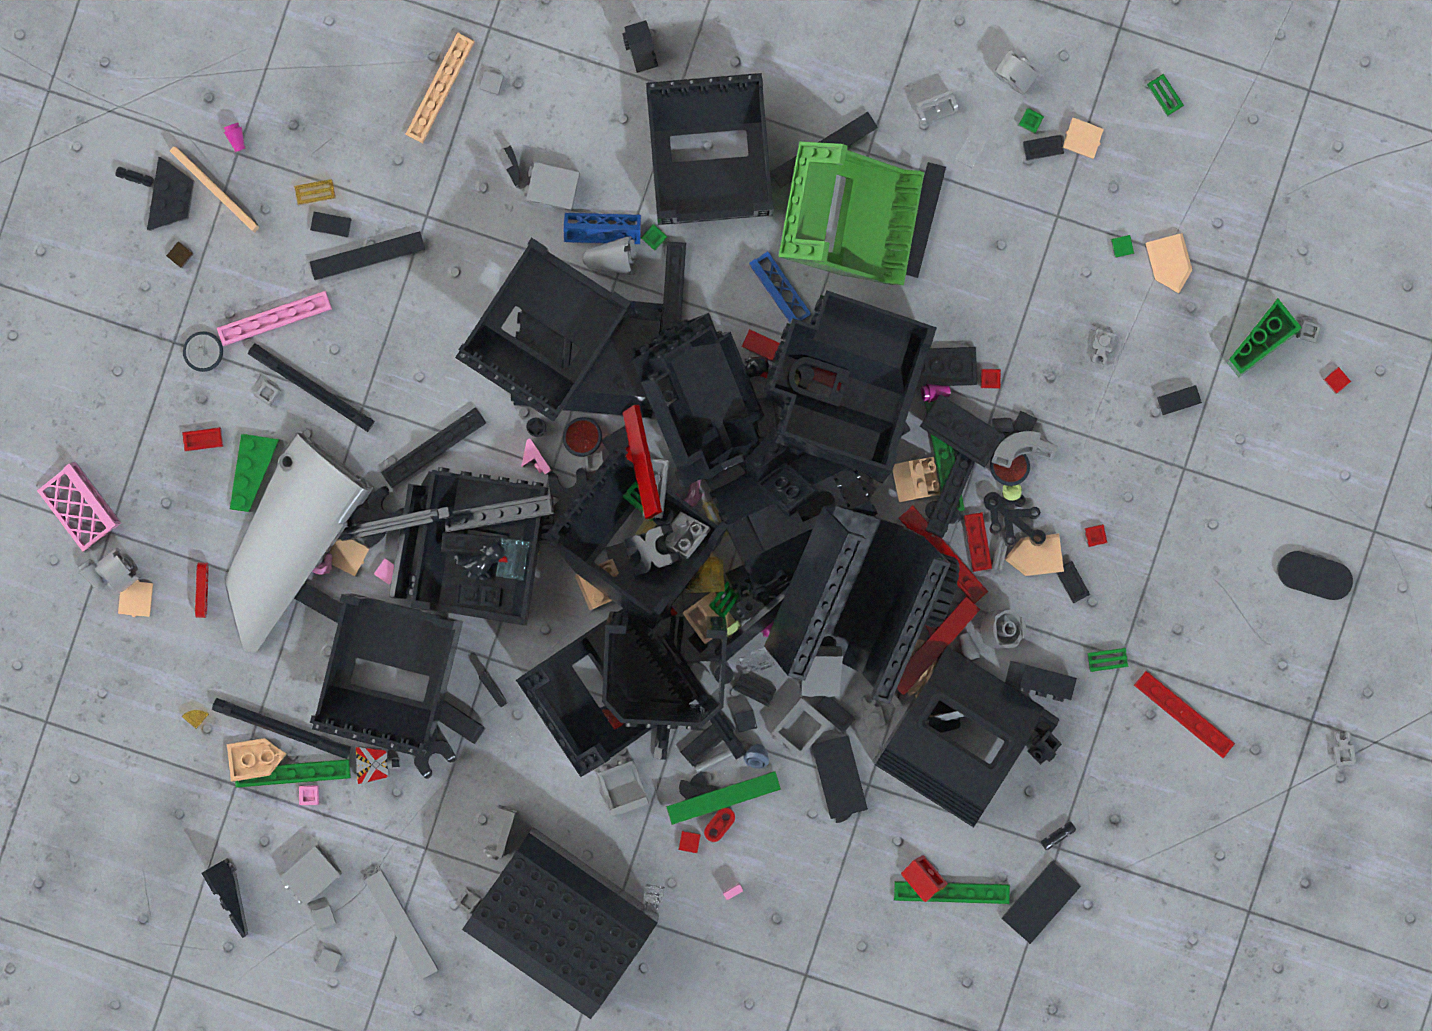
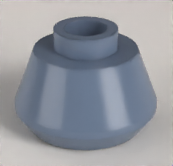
[743,744,769,769]

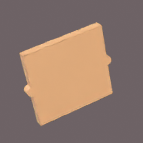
[1062,118,1104,159]
[330,540,369,576]
[118,580,153,617]

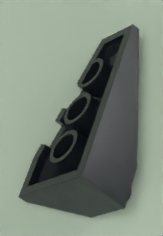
[201,858,248,938]

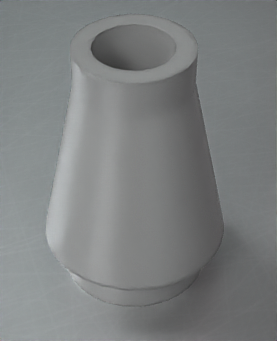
[77,559,104,588]
[959,633,980,661]

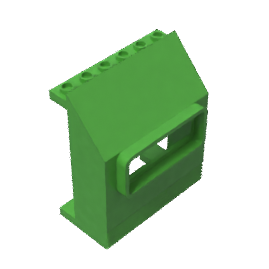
[778,141,924,285]

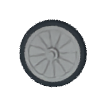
[183,331,223,372]

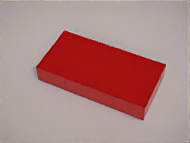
[182,427,224,452]

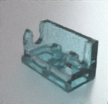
[496,538,529,580]

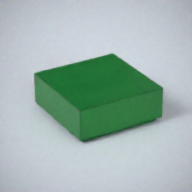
[1018,108,1044,134]
[641,224,668,251]
[1111,235,1134,258]

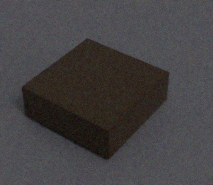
[166,241,194,268]

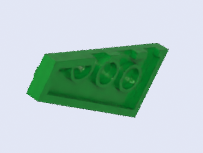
[230,434,280,512]

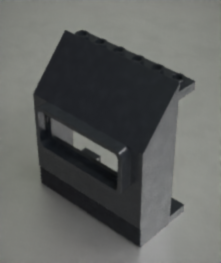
[646,73,774,225]
[455,237,631,422]
[545,448,728,629]
[310,593,463,758]
[516,608,698,777]
[872,646,1045,828]

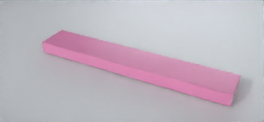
[217,291,332,346]

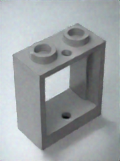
[771,698,830,758]

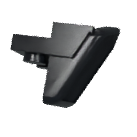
[926,701,964,733]

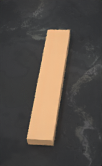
[405,32,475,144]
[170,146,259,233]

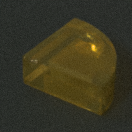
[182,710,209,729]

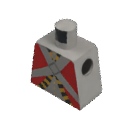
[356,746,401,784]

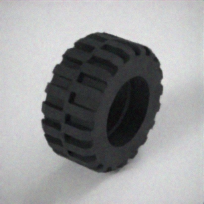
[924,553,960,627]

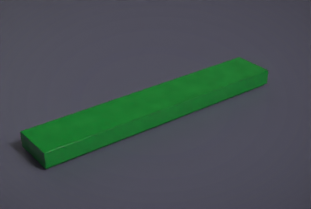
[924,401,965,511]
[235,759,351,788]
[666,771,781,825]
[894,881,1010,904]

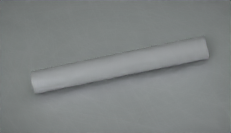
[694,741,749,773]

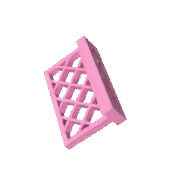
[37,462,121,552]

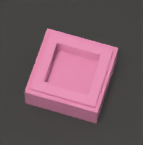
[374,558,394,585]
[299,785,319,805]
[723,883,743,900]

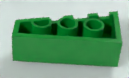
[1227,298,1302,378]

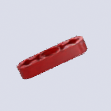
[195,562,209,618]

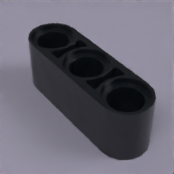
[438,700,486,744]

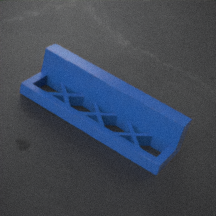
[563,213,641,244]
[749,251,811,323]

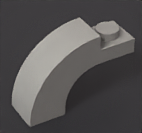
[992,431,1058,468]

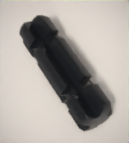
[115,167,153,187]
[1041,822,1076,850]

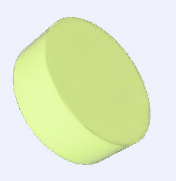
[1002,481,1022,500]
[727,620,742,637]

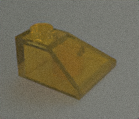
[686,557,725,593]

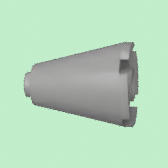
[583,236,637,275]

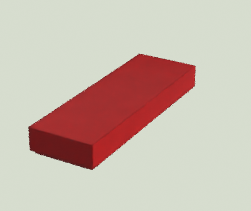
[963,512,992,572]

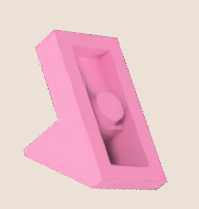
[521,438,552,475]

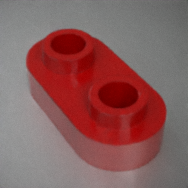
[704,807,735,842]

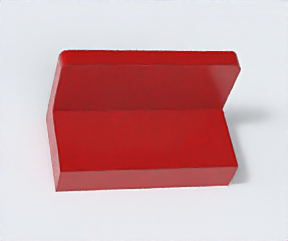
[901,855,948,902]

